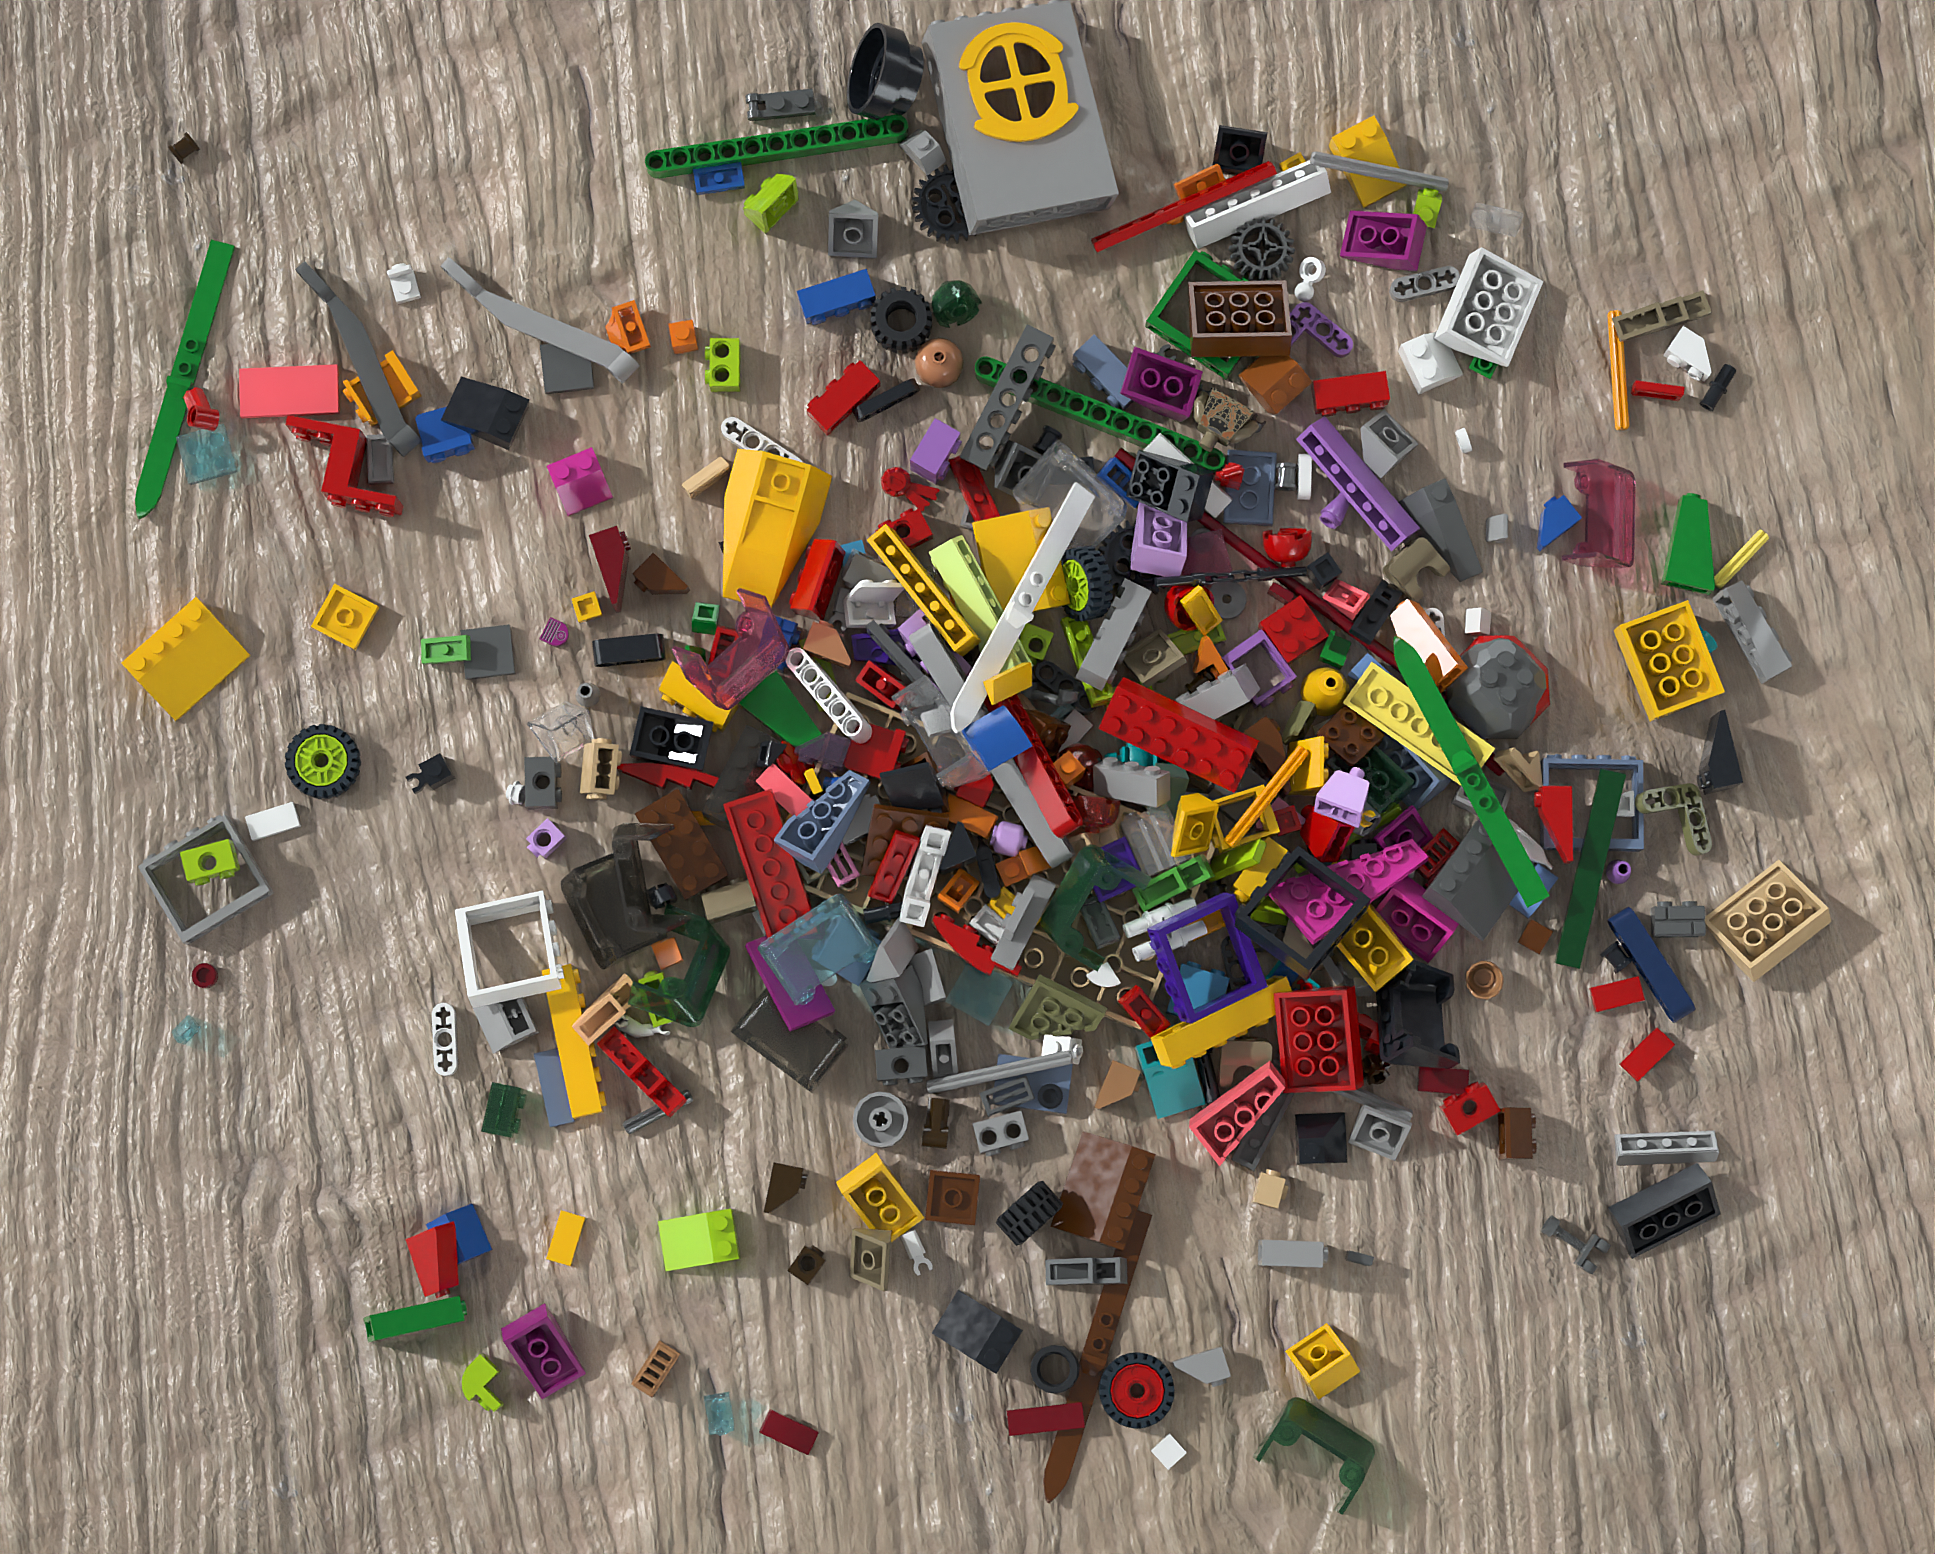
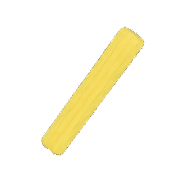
[1714,530,1769,589]

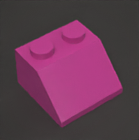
[547,447,613,516]

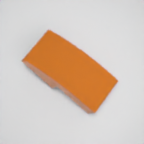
[945,794,998,839]

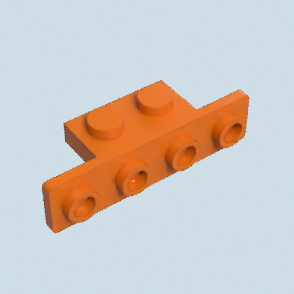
[1166,164,1225,225]

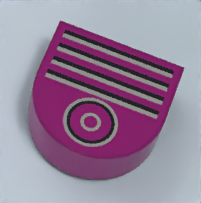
[539,617,569,647]

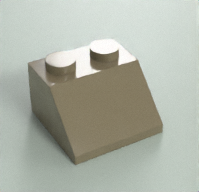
[701,877,758,924]

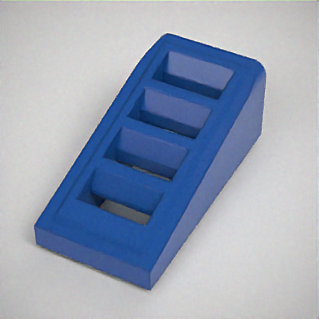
[1096,457,1139,508]

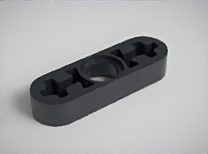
[852,378,920,422]

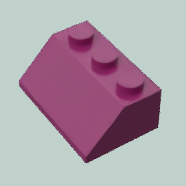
[1375,876,1459,963]

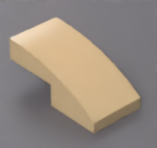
[1068,823,1120,864]

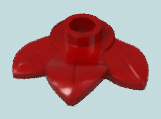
[776,741,815,785]

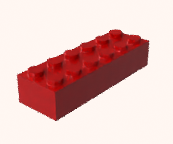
[1098,677,1259,793]

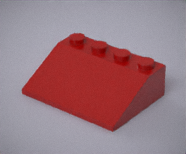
[1274,986,1364,1093]

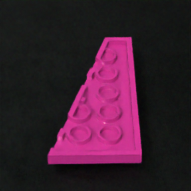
[1269,839,1428,945]

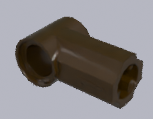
[922,1098,950,1149]

